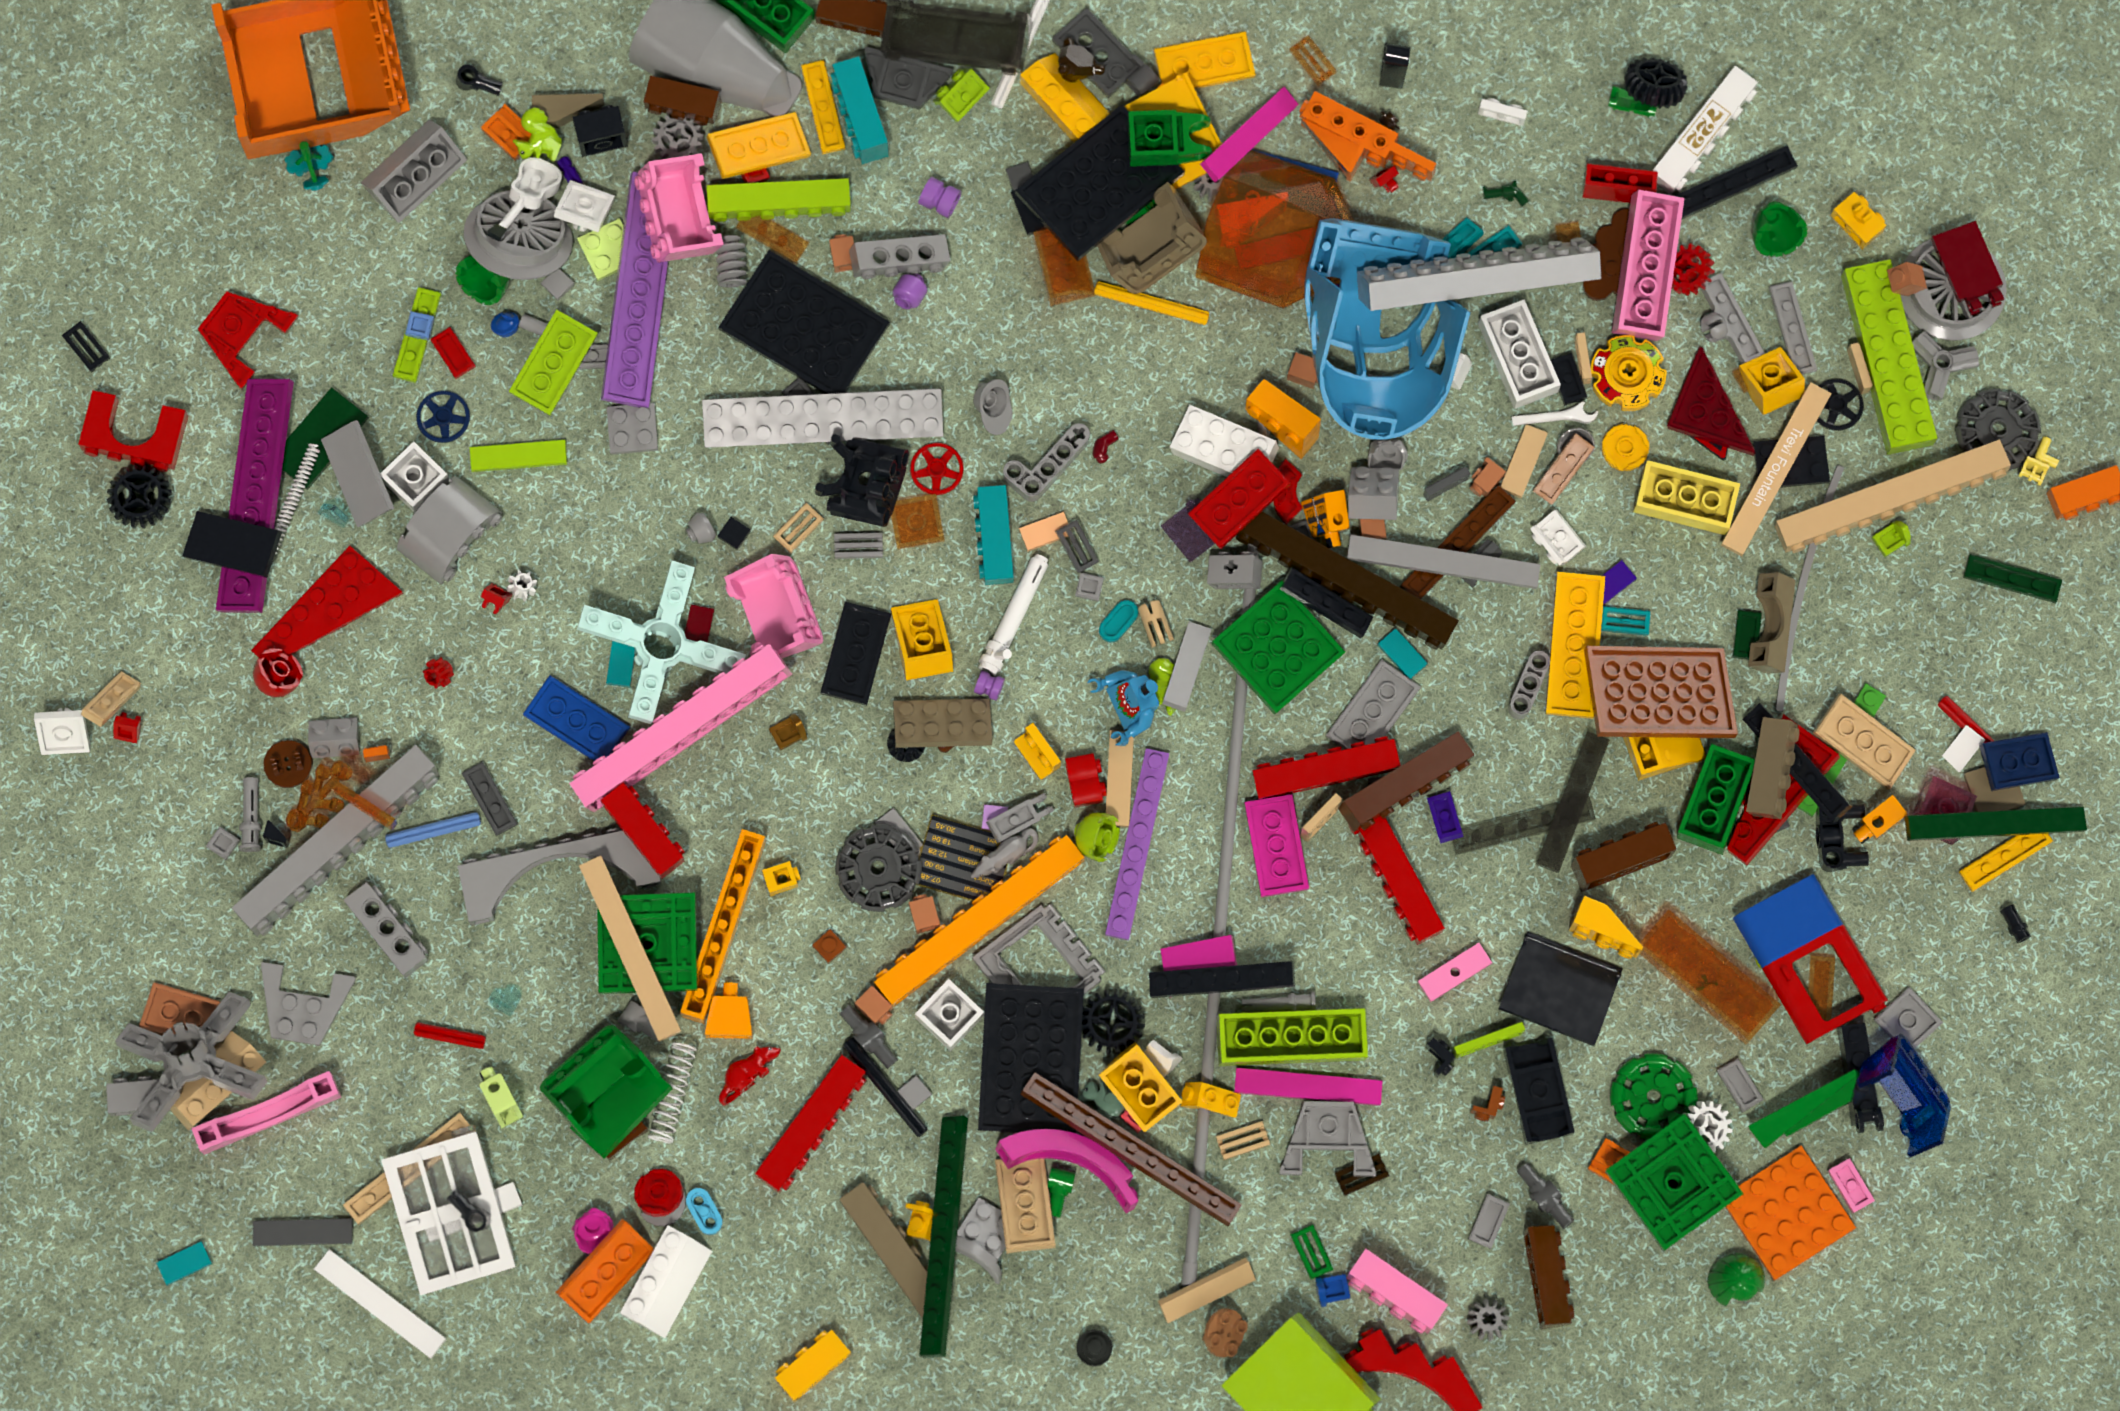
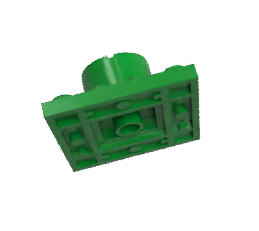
[597,893,698,994]
[1605,1114,1744,1252]

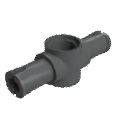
[839,1005,898,1069]
[1517,1163,1574,1229]

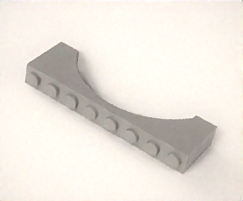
[458,828,662,926]

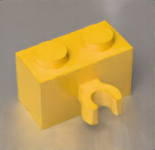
[1830,192,1887,250]

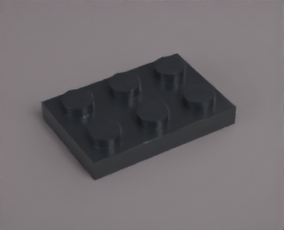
[1753,436,1830,488]

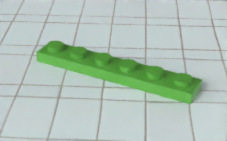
[1797,684,1886,817]

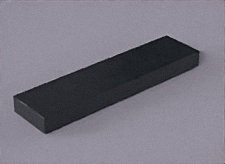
[1280,567,1373,639]

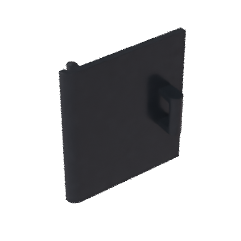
[1499,932,1623,1046]

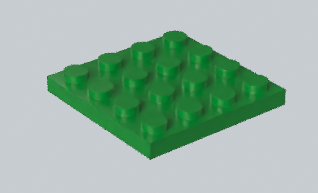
[1211,581,1345,715]

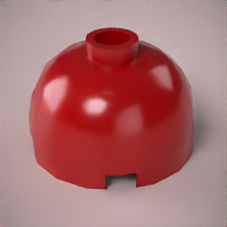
[253,648,303,698]

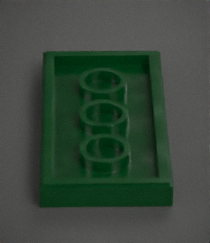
[282,387,369,490]

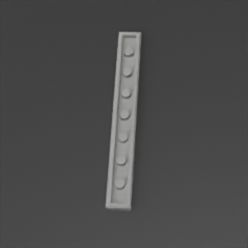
[1347,535,1540,589]

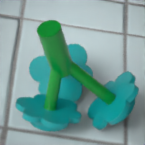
[284,141,333,191]

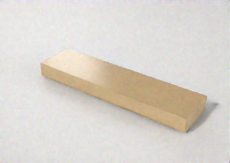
[1106,730,1134,828]
[1158,1257,1256,1323]

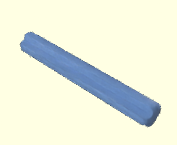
[385,812,481,848]

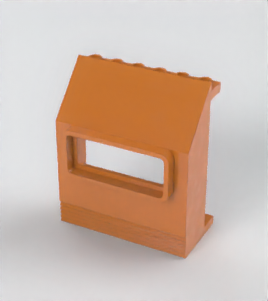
[211,0,410,160]

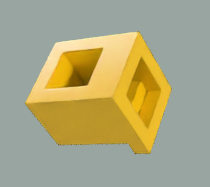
[762,861,801,897]

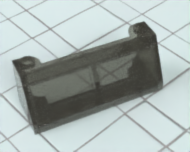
[880,0,1033,76]

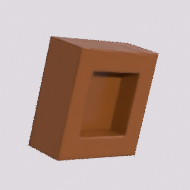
[812,929,847,964]

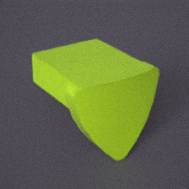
[1872,520,1911,557]

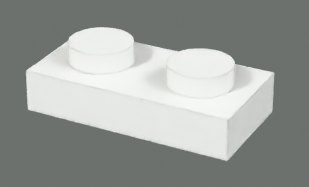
[1478,98,1528,126]

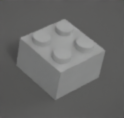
[1349,467,1399,520]

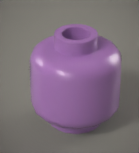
[892,274,927,309]

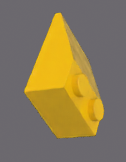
[891,599,953,680]

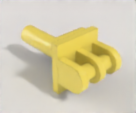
[2018,437,2059,486]

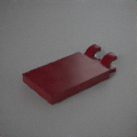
[1931,221,2004,316]

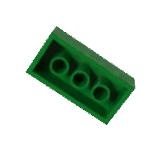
[715,0,815,54]
[1677,744,1755,855]

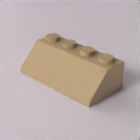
[170,1031,266,1131]

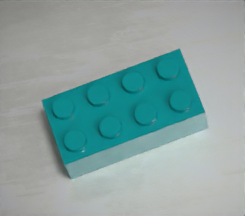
[829,56,889,165]

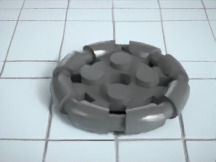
[1955,388,2041,471]
[835,824,922,912]

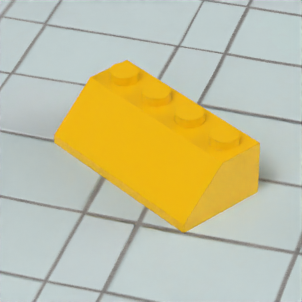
[1020,53,1110,143]

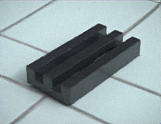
[62,321,110,373]

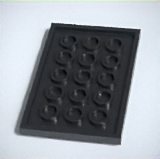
[1015,105,1185,261]
[718,250,890,394]
[978,983,1084,1133]

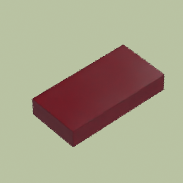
[685,605,715,643]

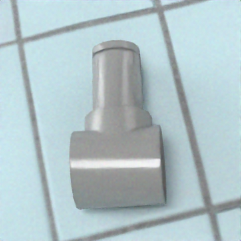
[617,1001,660,1043]

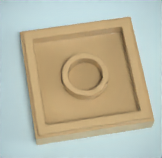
[1300,793,1342,842]

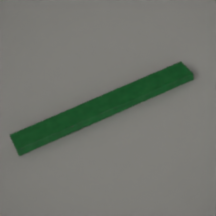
[1904,807,2087,841]

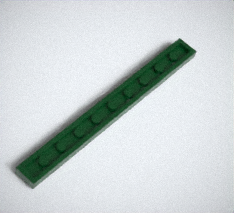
[919,1116,968,1358]

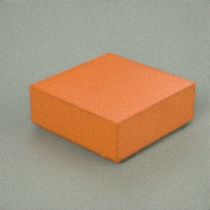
[363,745,390,763]

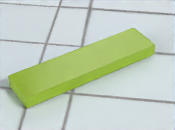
[393,287,442,383]
[470,440,567,472]

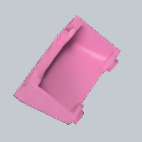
[724,554,823,659]

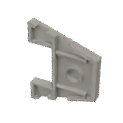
[261,962,356,1046]
[1280,1101,1376,1177]

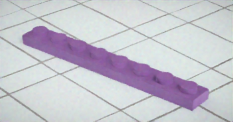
[1105,748,1169,941]

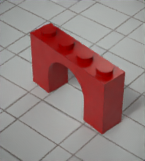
[78,390,189,472]

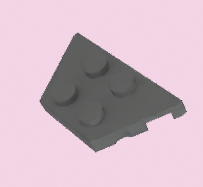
[865,46,953,110]

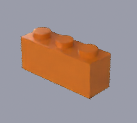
[2046,465,2120,521]

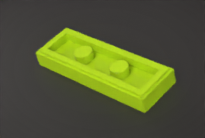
[1452,1022,1525,1059]

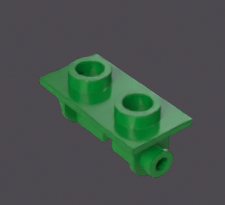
[1608,86,1656,118]

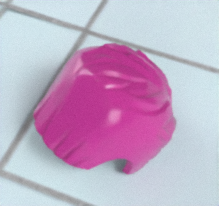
[572,1208,613,1254]

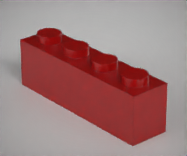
[600,782,685,879]

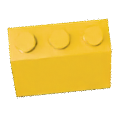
[1099,1042,1183,1133]

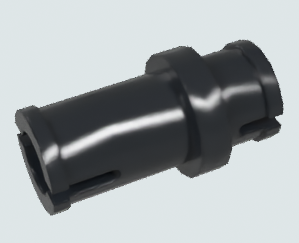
[2000,904,2031,944]

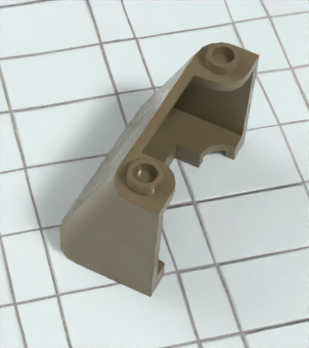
[1097,182,1207,294]

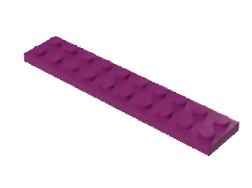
[216,379,294,613]

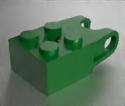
[1127,110,1213,166]

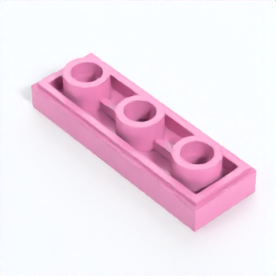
[1417,943,1492,1002]

